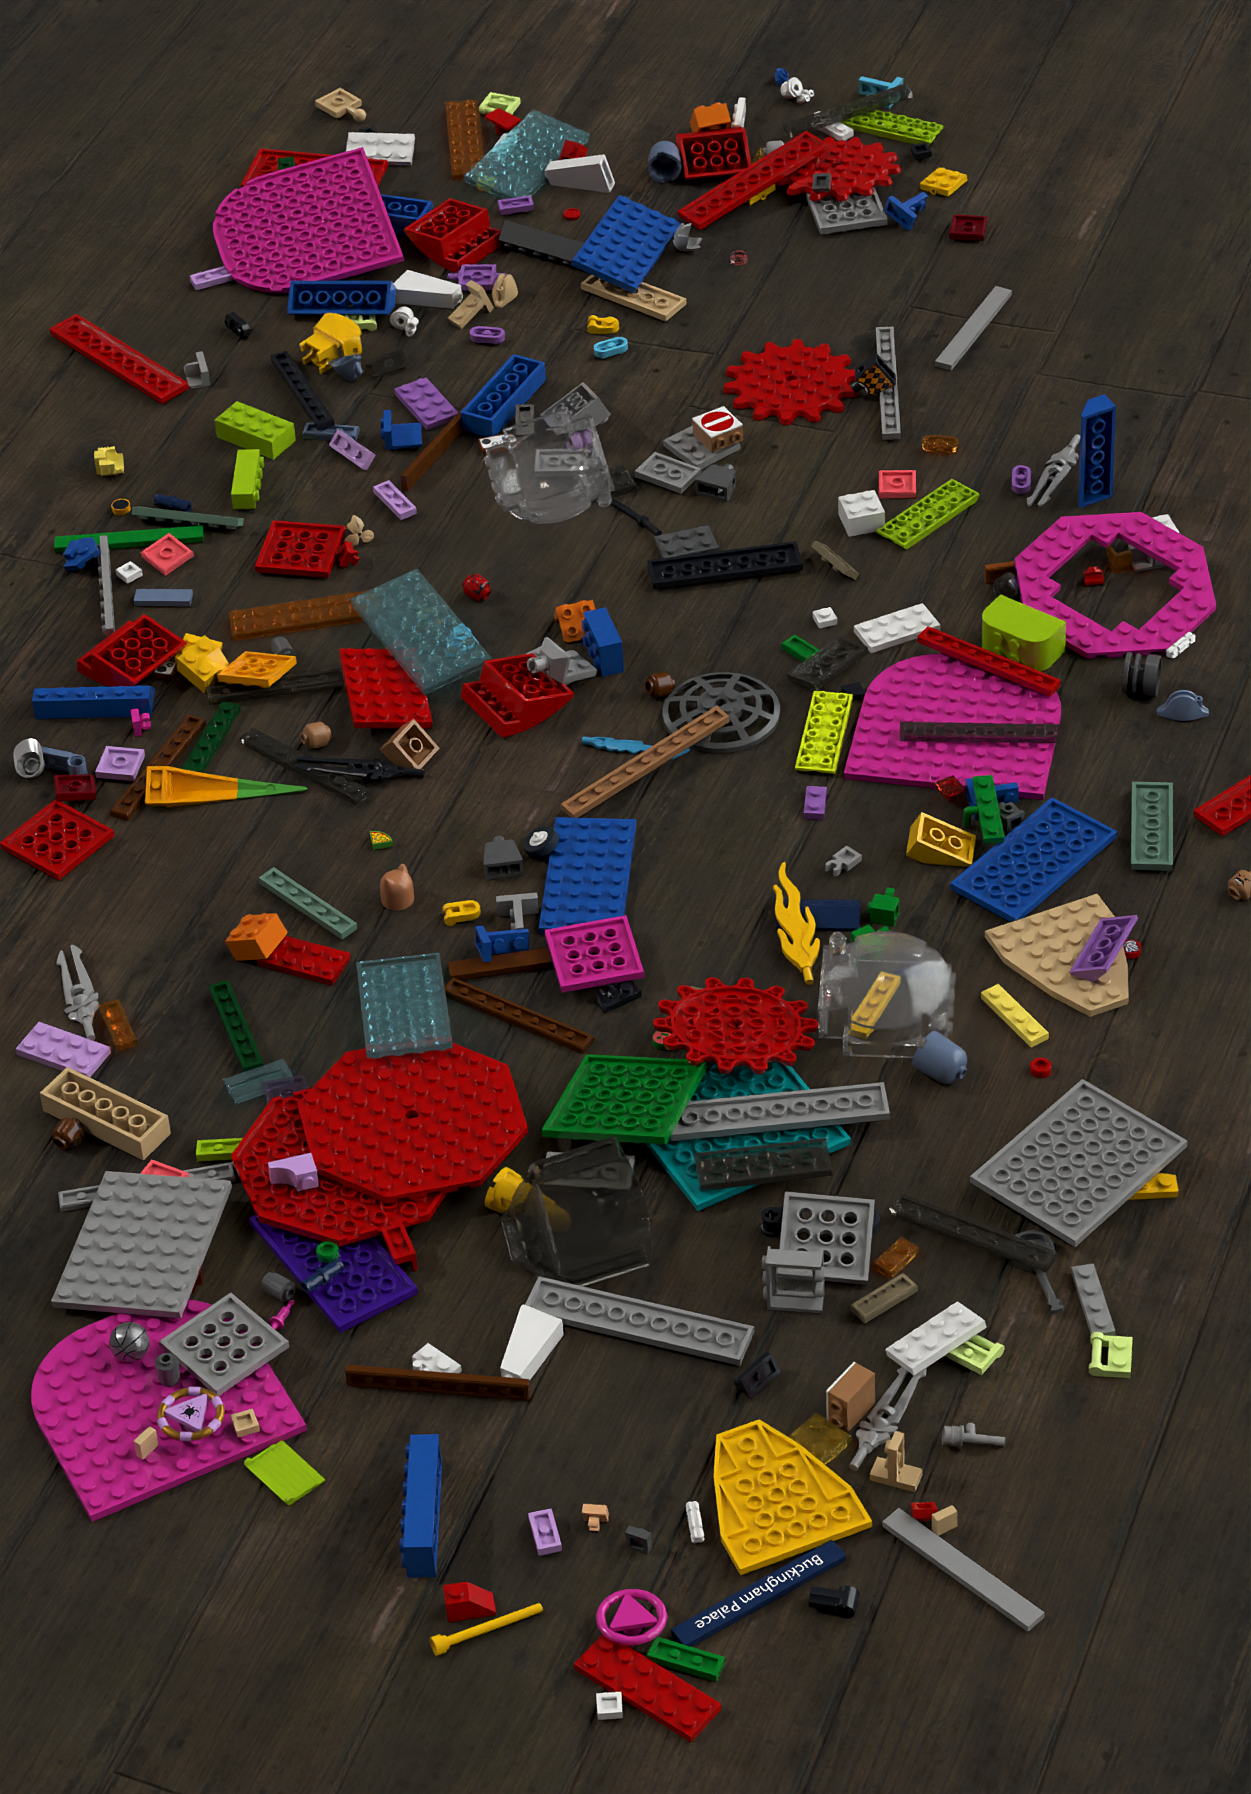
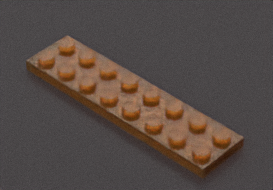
[445,99,486,180]
[228,589,384,641]

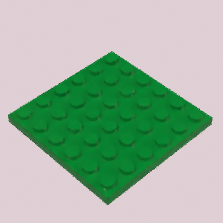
[542,1054,708,1145]

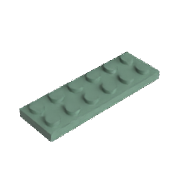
[1131,782,1173,871]

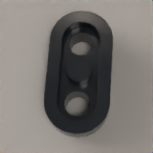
[224,312,250,339]

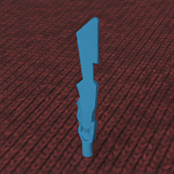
[582,736,690,760]

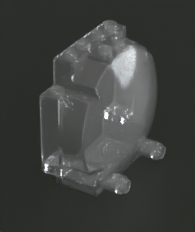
[484,409,615,524]
[818,931,956,1058]

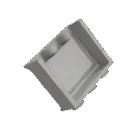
[762,1246,824,1313]

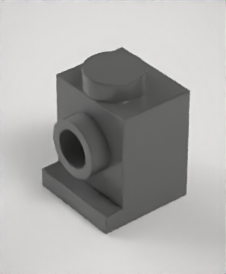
[998,802,1025,834]

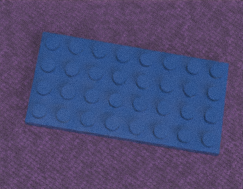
[571,195,681,293]
[950,797,1117,922]
[539,817,637,936]

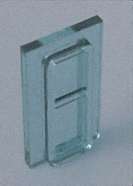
[223,1059,296,1104]

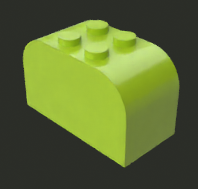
[982,594,1066,671]

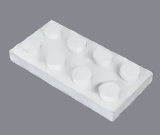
[346,132,415,166]
[854,603,940,653]
[885,1301,987,1375]

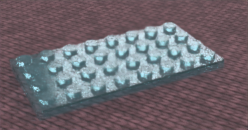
[464,110,590,199]
[350,569,492,695]
[356,952,453,1058]

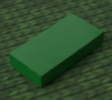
[781,634,822,665]

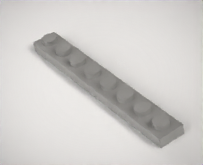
[97,535,115,637]

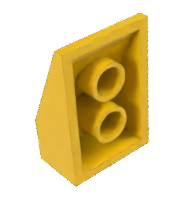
[906,812,976,867]

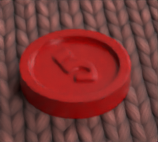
[563,208,581,221]

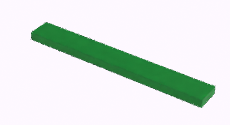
[54,525,204,553]

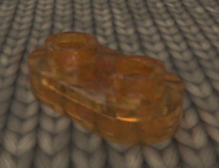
[922,435,959,454]

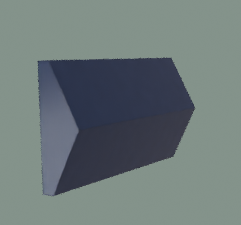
[776,899,861,931]

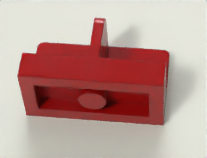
[485,108,523,136]
[381,1222,418,1272]

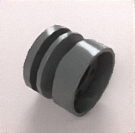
[1121,652,1162,697]

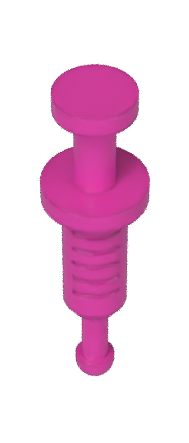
[269,1300,295,1330]

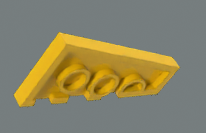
[1128,1173,1179,1200]

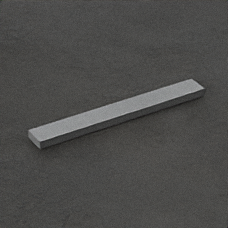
[935,286,1012,371]
[58,1162,236,1212]
[883,1508,1045,1632]

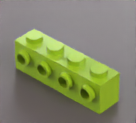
[231,449,264,510]

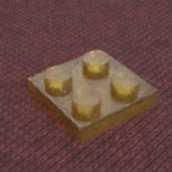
[788,1413,852,1465]

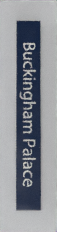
[671,1540,846,1647]

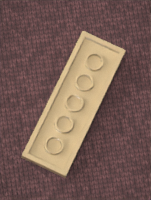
[581,275,686,321]

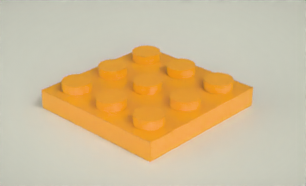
[217,651,297,688]

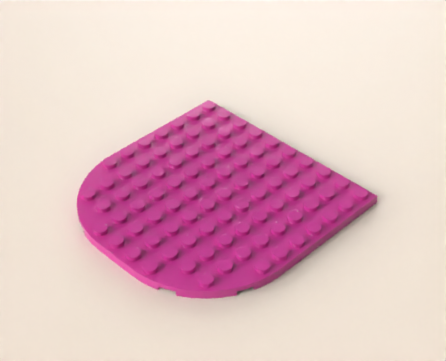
[213,147,404,293]
[844,653,1061,800]
[31,1300,307,1522]

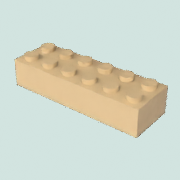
[40,1067,171,1160]

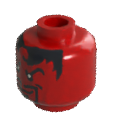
[462,574,491,602]

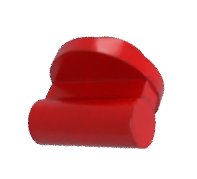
[1083,567,1104,586]

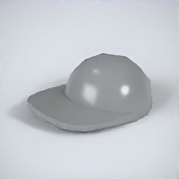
[14,738,45,779]

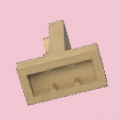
[448,280,494,329]
[870,1431,922,1492]

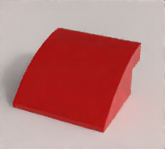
[676,127,752,180]
[404,198,504,273]
[77,614,187,687]
[460,653,574,738]

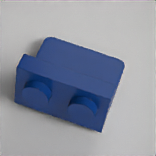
[380,410,422,450]

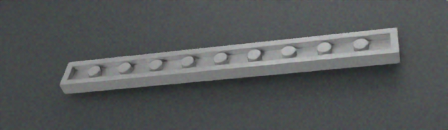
[876,327,901,440]

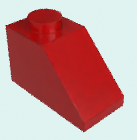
[443,1582,496,1622]

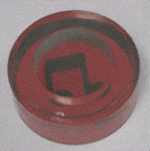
[730,250,748,266]

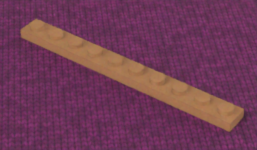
[561,706,730,818]

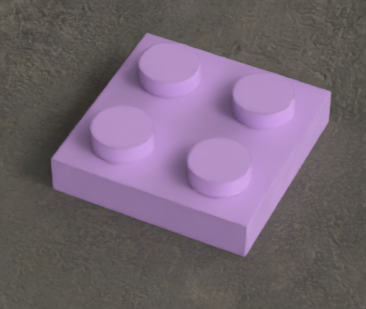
[95,746,145,781]

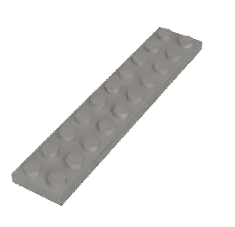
[671,1082,890,1141]
[525,1277,754,1366]

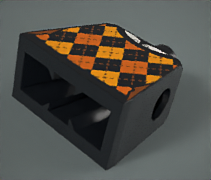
[850,352,896,396]

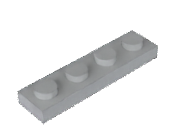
[1071,1264,1115,1336]

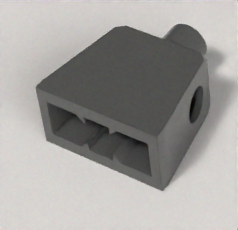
[695,464,736,502]
[483,836,524,880]

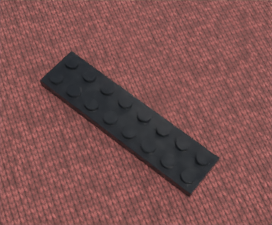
[647,541,803,589]

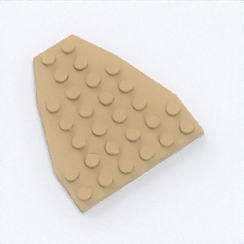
[985,894,1129,1017]

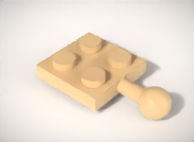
[315,88,366,122]

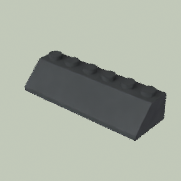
[499,220,584,266]

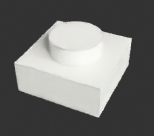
[116,561,143,584]
[813,607,837,629]
[596,1692,623,1720]

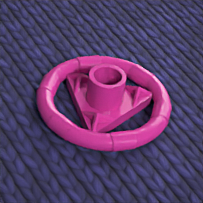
[596,1589,668,1646]

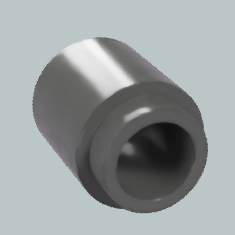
[270,636,295,656]
[261,1272,295,1302]
[155,1353,181,1387]

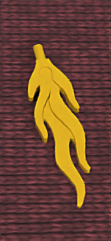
[773,862,820,985]

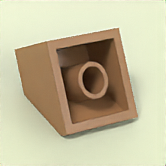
[380,719,440,769]

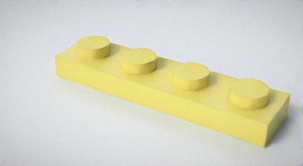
[981,984,1049,1047]

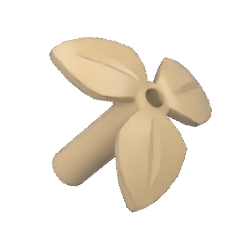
[344,515,374,546]

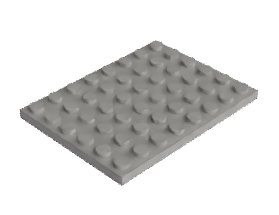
[970,1079,1187,1247]
[51,1171,232,1318]

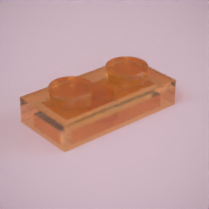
[873,1236,919,1279]

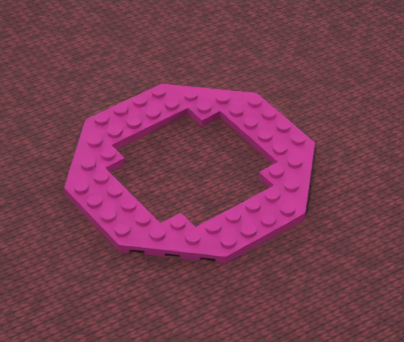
[1014,512,1216,659]

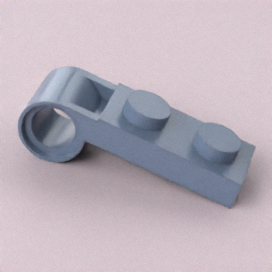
[41,746,88,775]

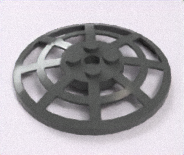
[662,672,780,753]

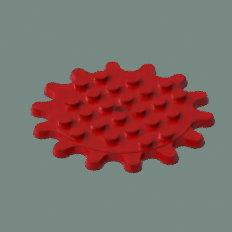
[774,137,901,201]
[723,339,859,426]
[653,977,819,1074]

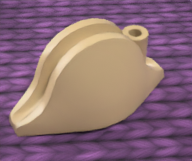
[492,273,518,308]

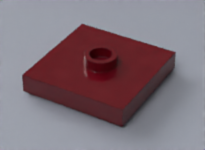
[949,214,988,241]
[54,774,96,801]

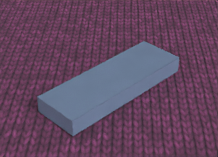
[302,423,360,441]
[134,589,193,607]

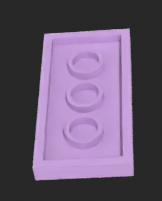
[16,1022,111,1077]

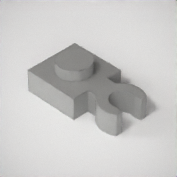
[825,846,862,877]

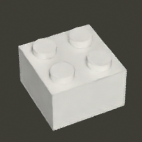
[838,490,885,537]

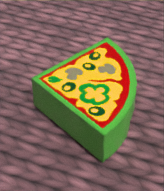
[369,831,393,850]

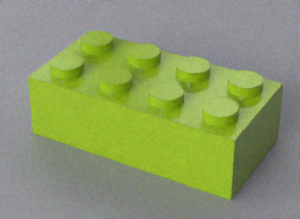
[215,401,296,460]

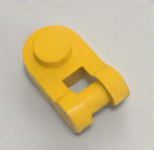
[587,315,619,334]
[442,900,481,926]

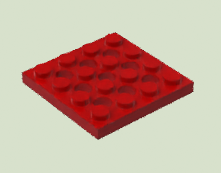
[255,520,346,578]
[0,799,115,880]

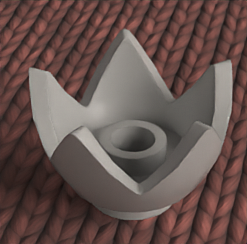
[673,223,702,252]

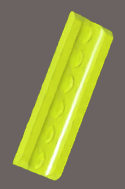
[795,691,853,774]

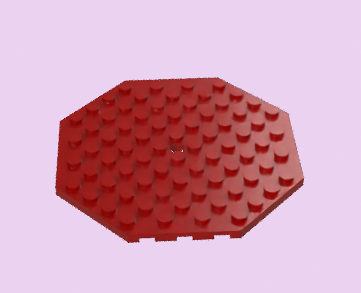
[297,1036,528,1204]
[231,1088,448,1247]

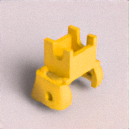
[299,313,362,374]

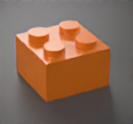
[690,102,731,132]
[225,913,288,961]

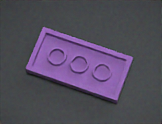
[394,377,458,431]

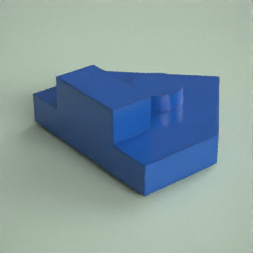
[63,537,101,571]

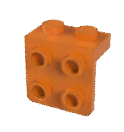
[554,600,595,643]

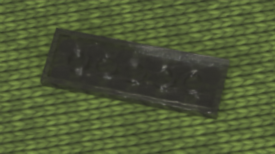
[694,1138,832,1191]

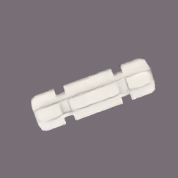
[1166,632,1196,659]
[686,1501,704,1544]

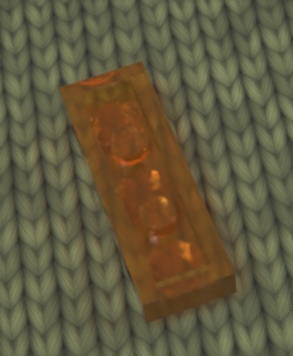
[99,999,137,1051]

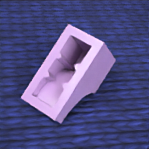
[268,1153,319,1191]

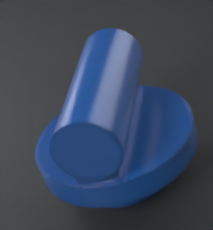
[774,68,789,86]

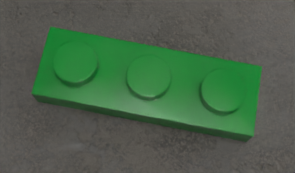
[647,1637,725,1682]

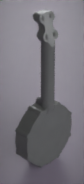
[1008,1229,1064,1314]

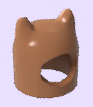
[380,864,414,911]

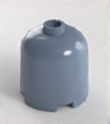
[648,141,681,183]
[912,1031,967,1084]

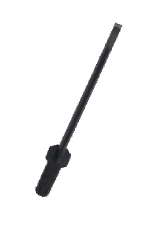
[592,490,662,536]

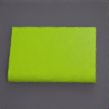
[244,1440,325,1506]

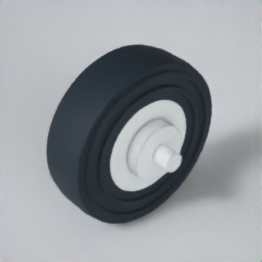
[523,826,559,858]

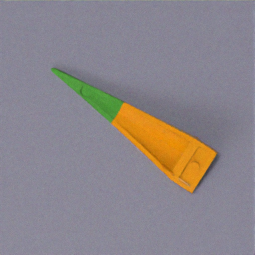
[145,766,308,807]

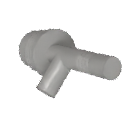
[942,1423,1005,1449]

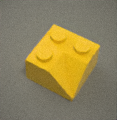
[177,635,229,694]

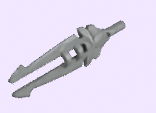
[1027,434,1080,507]
[56,945,99,1041]
[849,1367,926,1471]

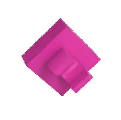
[131,709,151,737]

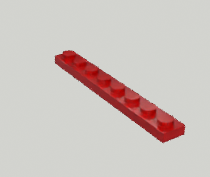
[917,626,1061,697]

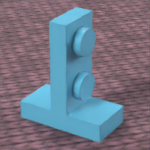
[859,76,903,109]

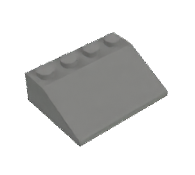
[540,382,611,433]

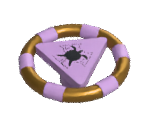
[157,1387,225,1441]

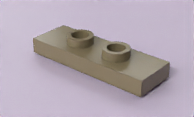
[812,541,859,580]
[850,1273,918,1324]

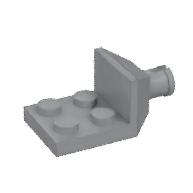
[527,637,597,684]

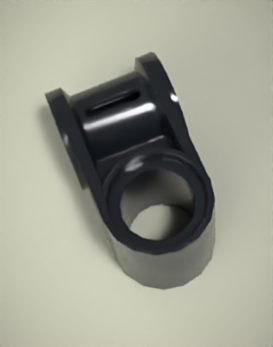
[761,1207,803,1237]

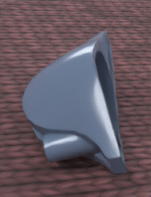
[328,354,363,382]
[1156,690,1209,721]

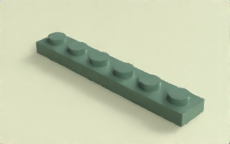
[132,506,244,529]
[259,867,357,940]

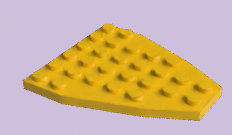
[714,1419,872,1576]

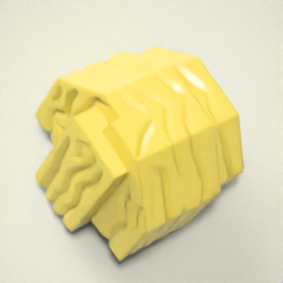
[94,446,124,477]

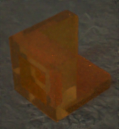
[1107,545,1133,574]

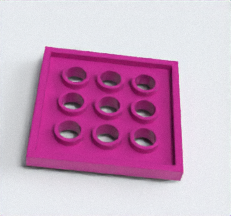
[545,915,644,993]

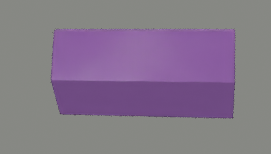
[1070,915,1138,982]

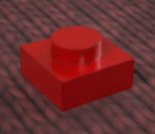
[911,1502,938,1522]

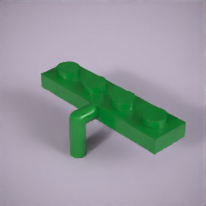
[963,775,1004,844]

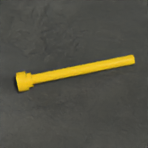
[430,1603,543,1656]

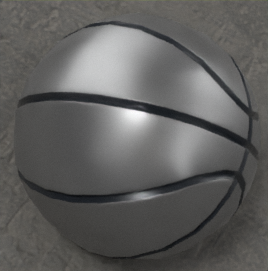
[109,1322,150,1362]

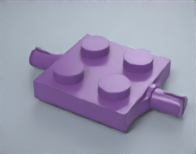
[448,264,507,291]

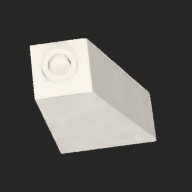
[545,154,615,193]
[394,270,463,309]
[500,1304,564,1381]

